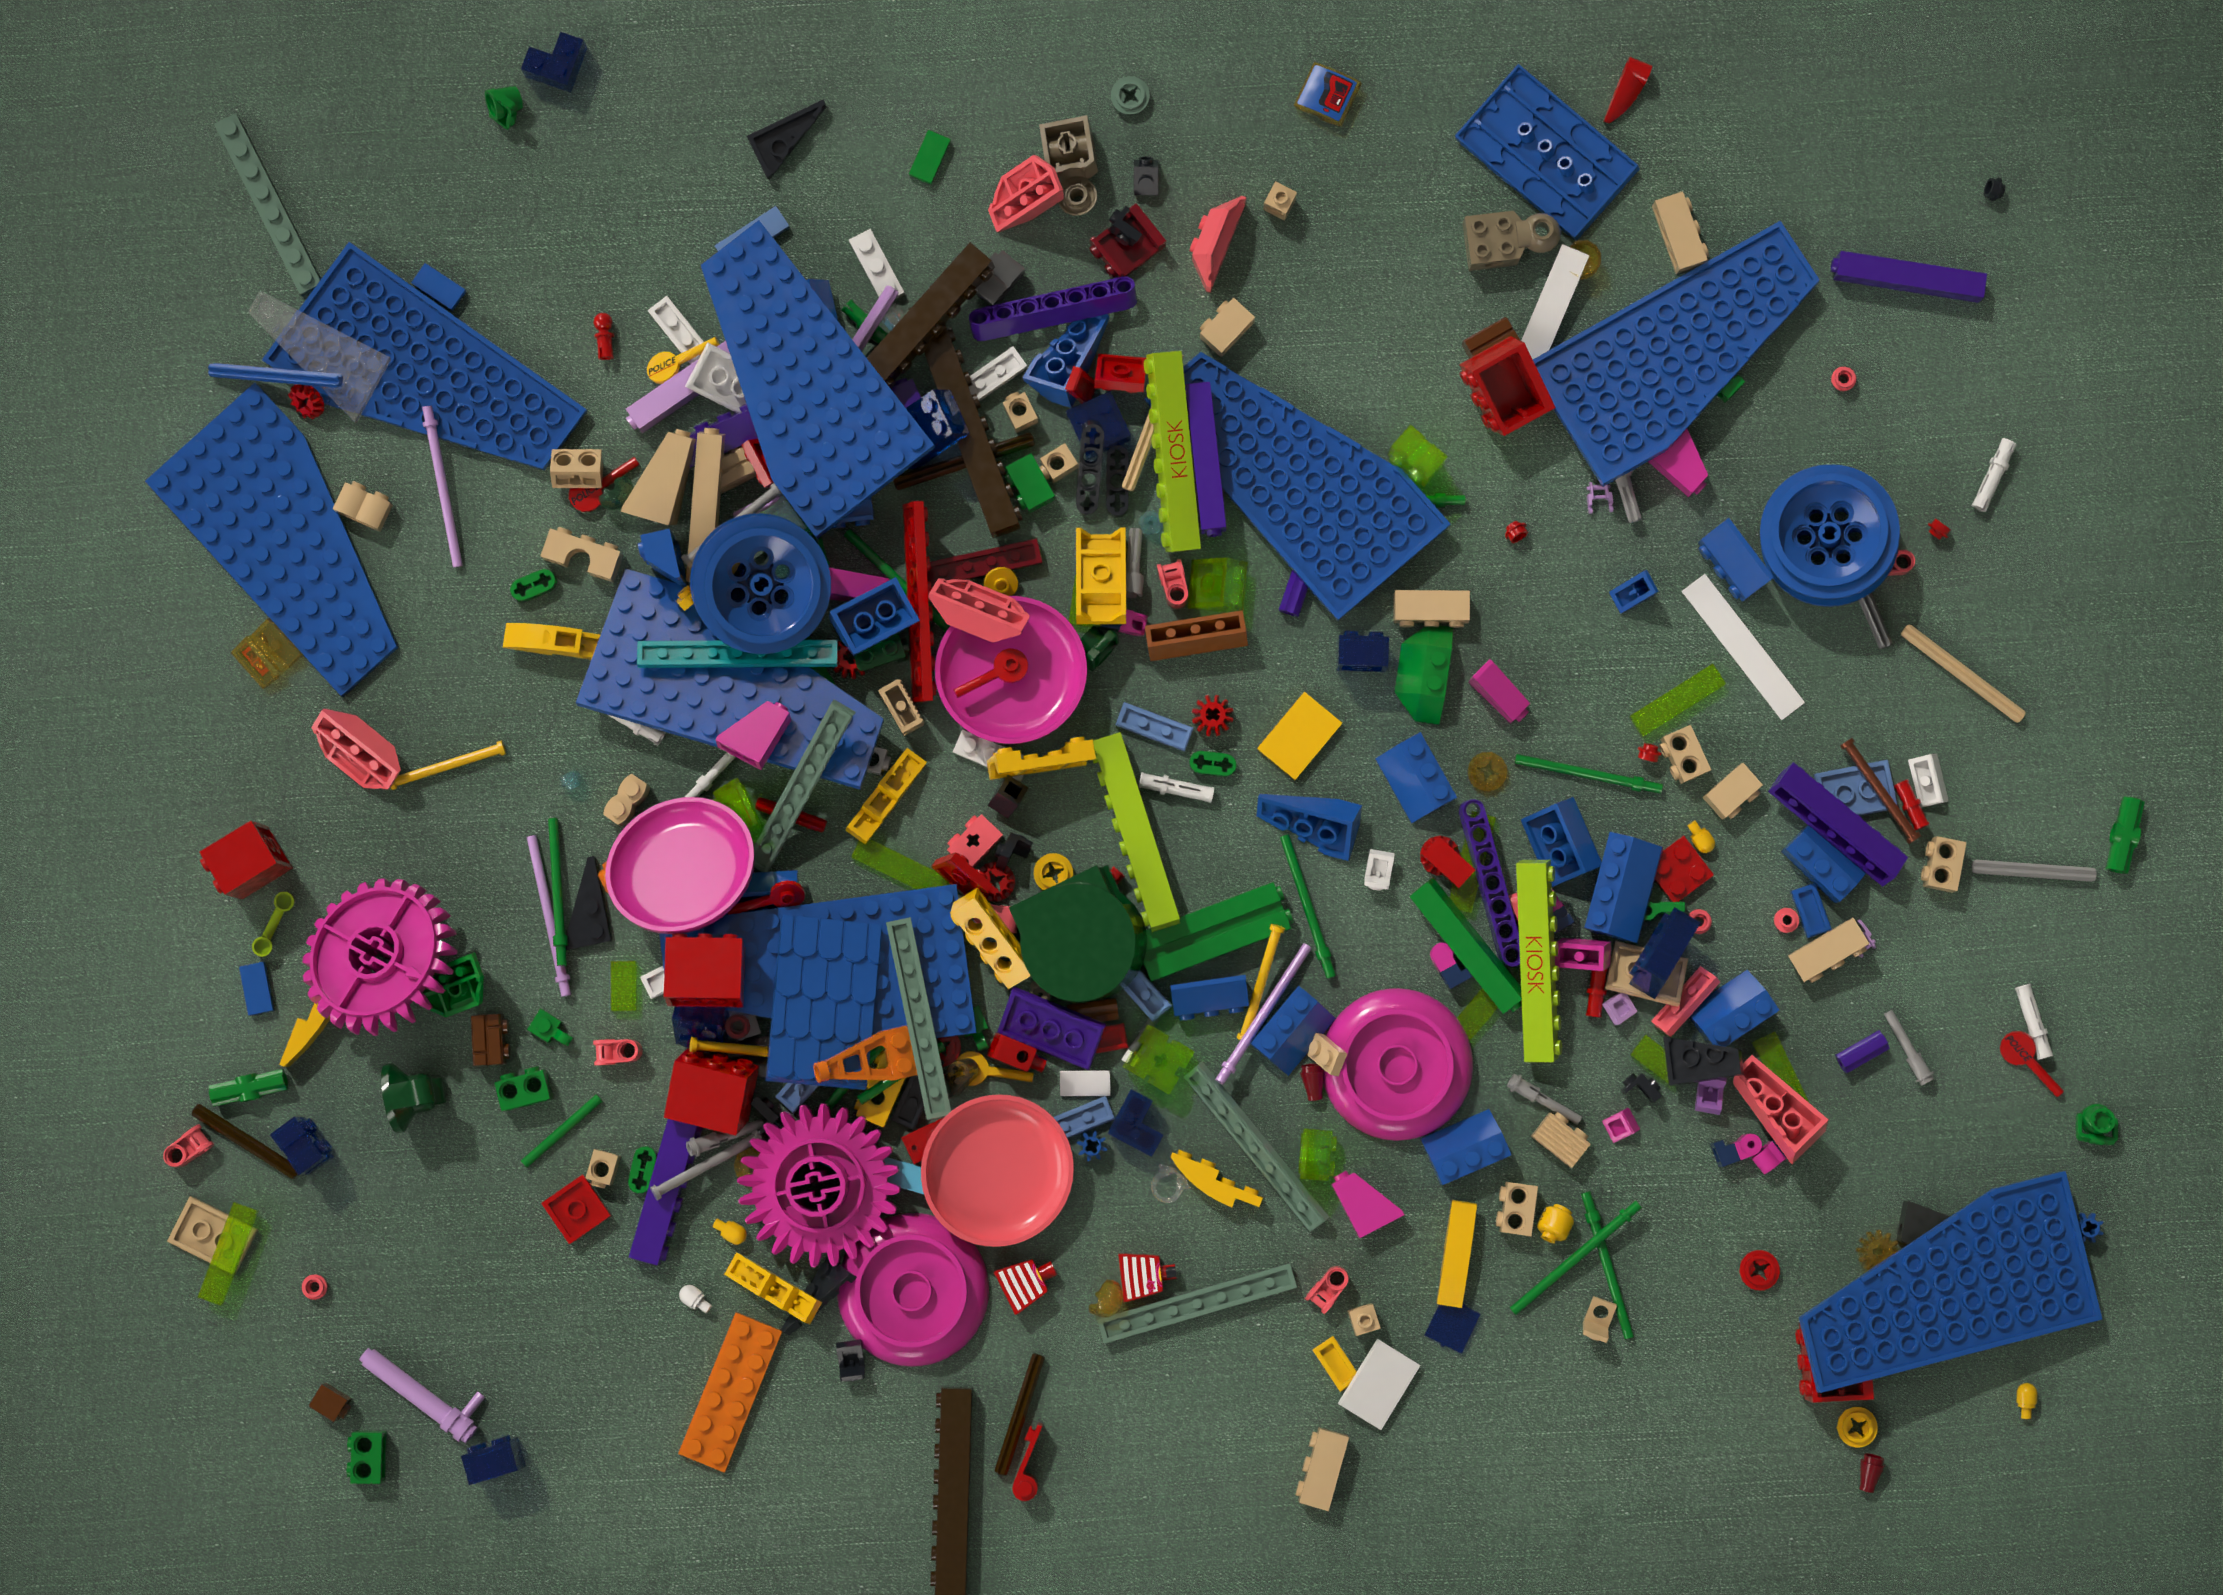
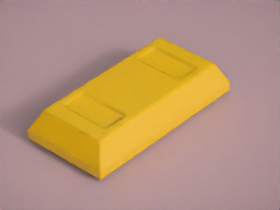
[1312,1336,1357,1392]

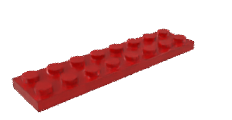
[903,501,936,702]

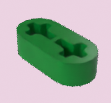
[510,569,557,602]
[1189,751,1236,777]
[628,1147,657,1193]

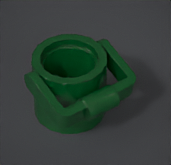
[1080,625,1119,671]

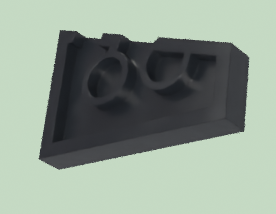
[1663,1036,1744,1086]

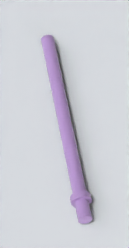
[422,406,463,568]
[527,835,571,997]
[1215,943,1312,1085]

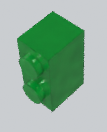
[1004,453,1055,514]

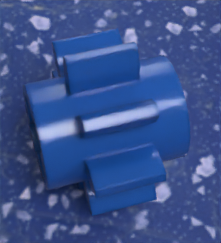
[1077,1131,1107,1161]
[2078,1213,2104,1243]

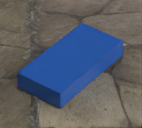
[411,263,467,311]
[1790,883,1832,938]
[239,962,275,1016]

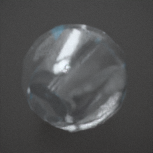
[880,304,908,333]

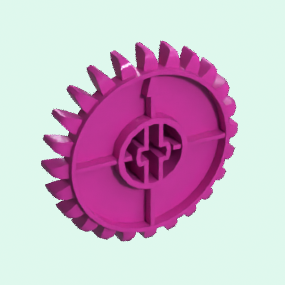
[302,878,457,1036]
[737,1103,901,1267]

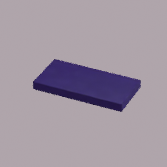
[997,987,1106,1070]

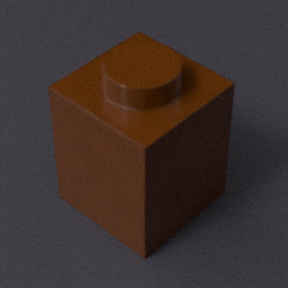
[309,1383,352,1422]

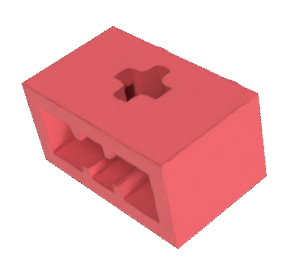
[947,814,1004,868]

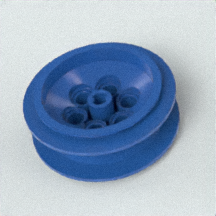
[1760,465,1900,607]
[690,513,831,654]

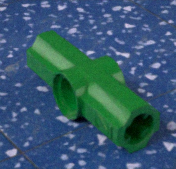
[2105,796,2145,874]
[209,1069,288,1107]

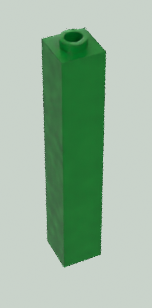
[1409,877,1522,1014]

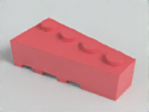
[1733,1055,1829,1164]

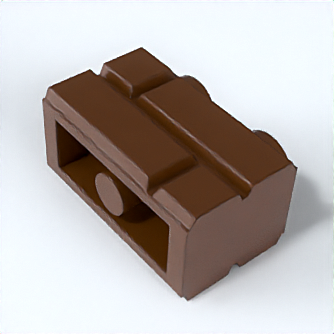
[1462,317,1520,359]
[471,1014,511,1066]

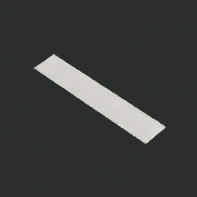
[1521,244,1589,359]
[1682,574,1805,720]

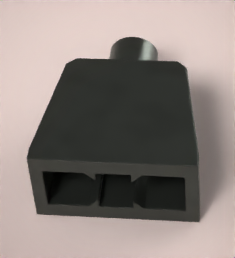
[1897,1200,1950,1245]

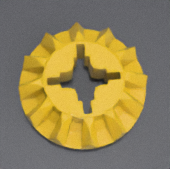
[1033,853,1073,890]
[1836,1406,1878,1448]

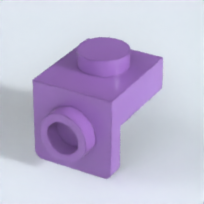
[1695,1078,1727,1115]

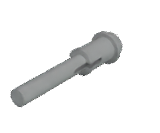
[1884,1010,1934,1086]
[1507,1074,1582,1125]
[686,1119,764,1157]

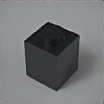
[987,775,1028,818]

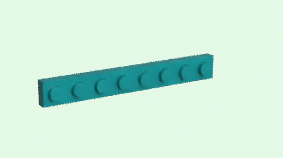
[637,640,838,668]

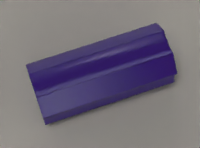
[1279,570,1308,617]
[1835,1030,1890,1073]

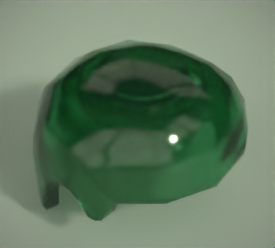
[598,476,634,510]

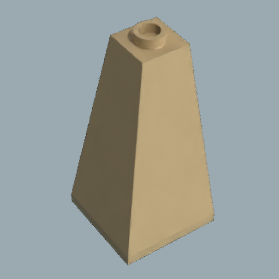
[621,429,696,525]

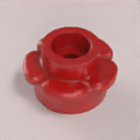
[1928,518,1951,540]
[1505,521,1528,543]
[1638,743,1662,762]

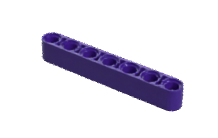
[969,277,1137,341]
[1459,799,1520,967]

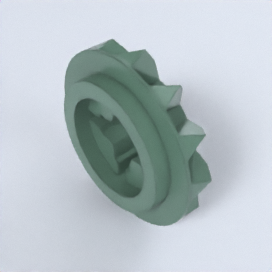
[1111,76,1150,116]

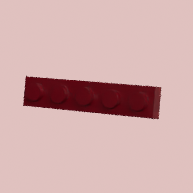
[927,538,1042,588]

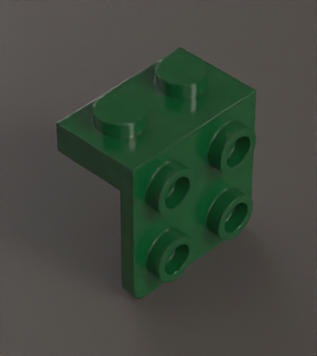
[854,632,910,671]

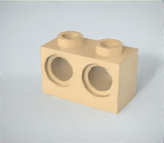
[550,449,603,488]
[1659,725,1711,784]
[1921,836,1967,893]
[1496,1182,1538,1236]

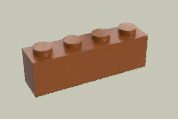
[1145,610,1248,661]

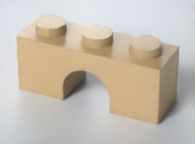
[541,527,623,583]

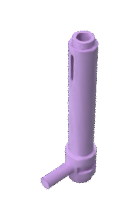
[359,1348,485,1444]

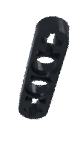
[1075,420,1104,515]

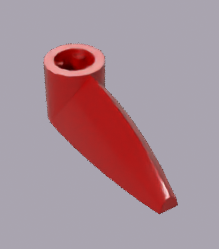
[1603,57,1652,124]

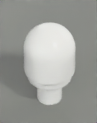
[679,1285,712,1314]

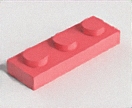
[1651,966,1720,1037]

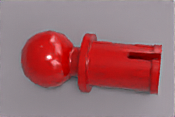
[593,313,614,360]

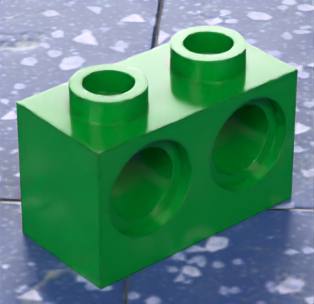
[494,1066,554,1112]
[346,1431,387,1484]

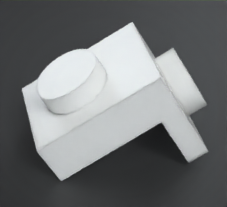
[1364,849,1395,891]

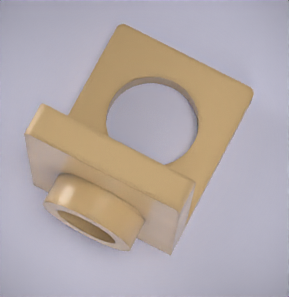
[1583,1296,1617,1343]

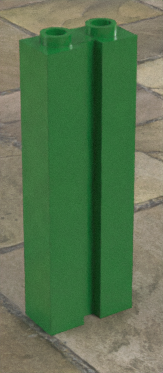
[1143,882,1294,982]

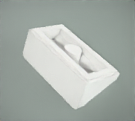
[1908,754,1948,808]
[1060,1071,1110,1096]

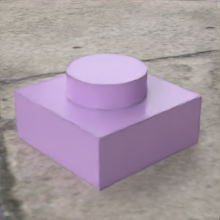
[1602,992,1638,1025]

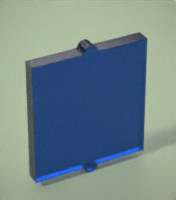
[1424,1303,1480,1354]

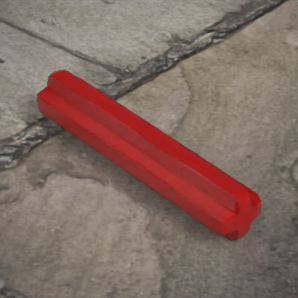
[755,797,827,833]

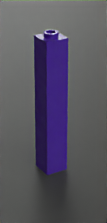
[1830,251,1987,303]
[1185,382,1226,537]

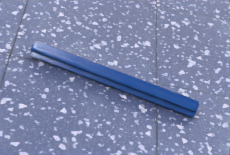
[208,363,343,388]

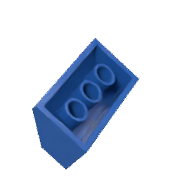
[1584,832,1663,944]

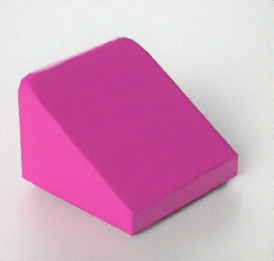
[1602,1108,1640,1143]

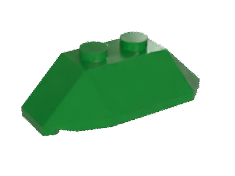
[1394,625,1453,725]
[413,952,484,1017]

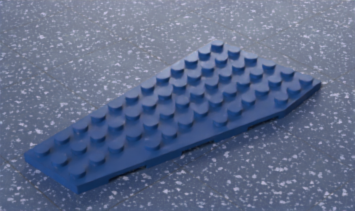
[701,220,935,539]
[1533,221,1820,487]
[262,242,588,470]
[1145,352,1451,621]
[145,383,398,697]
[576,568,884,790]
[659,884,976,1039]
[1799,1171,2102,1393]

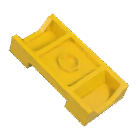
[1076,527,1126,625]
[987,737,1096,780]

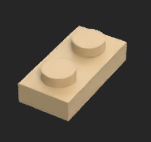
[1307,1033,1347,1076]

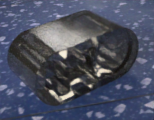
[943,1058,979,1099]

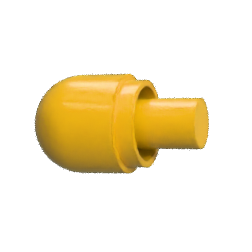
[1687,820,1715,853]
[713,1218,747,1245]
[2016,1383,2037,1419]

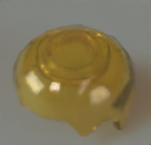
[1570,240,1601,280]
[1089,1279,1123,1318]

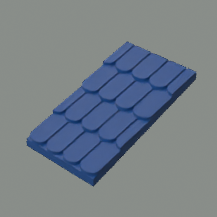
[1455,64,1640,241]
[766,915,881,1090]

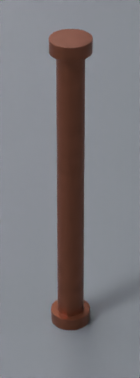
[1840,738,1921,844]

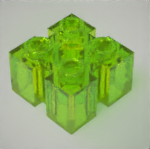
[1388,424,1448,487]
[1122,1024,1195,1095]

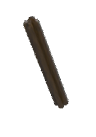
[191,1104,301,1179]
[995,1353,1045,1476]

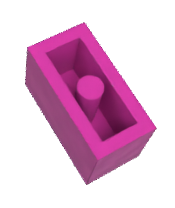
[1555,938,1611,971]

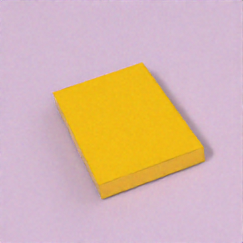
[1257,692,1342,780]

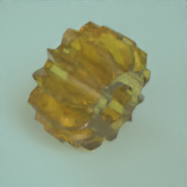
[1856,1230,1899,1270]

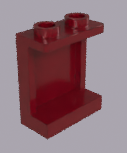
[1089,203,1166,279]

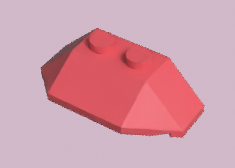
[988,155,1064,232]
[1189,196,1247,293]
[928,578,1030,643]
[311,708,401,790]

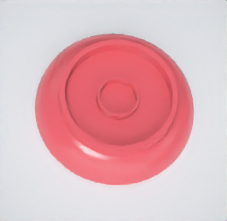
[921,1095,1074,1247]

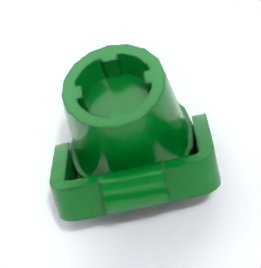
[485,86,523,130]
[2076,1104,2118,1145]

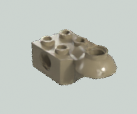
[1039,115,1099,216]
[1462,211,1561,271]

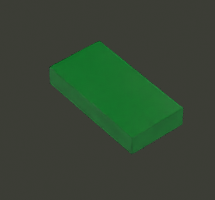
[909,130,951,185]

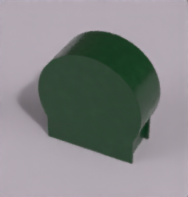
[1009,865,1147,1002]

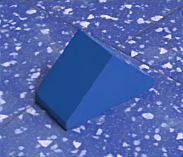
[1609,570,1659,614]

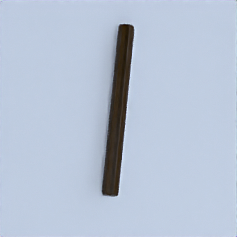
[893,433,1035,490]

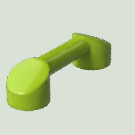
[252,891,294,957]

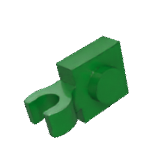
[1644,902,1685,921]
[964,1005,989,1051]
[527,1008,573,1046]

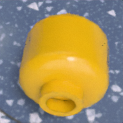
[1537,1204,1574,1243]

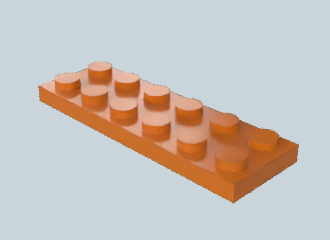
[678,1312,782,1473]

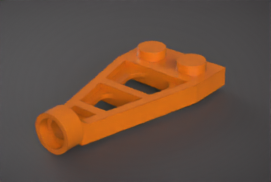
[813,1026,918,1083]

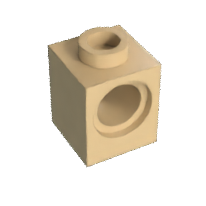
[1263,181,1297,221]
[1003,392,1038,433]
[1039,443,1078,483]
[586,1149,621,1189]
[1347,1303,1381,1336]

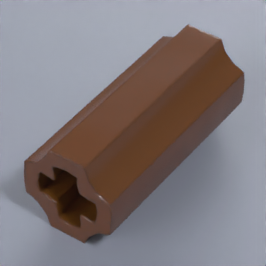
[1067,998,1119,1022]

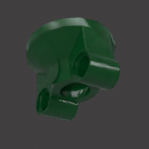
[381,1063,446,1133]

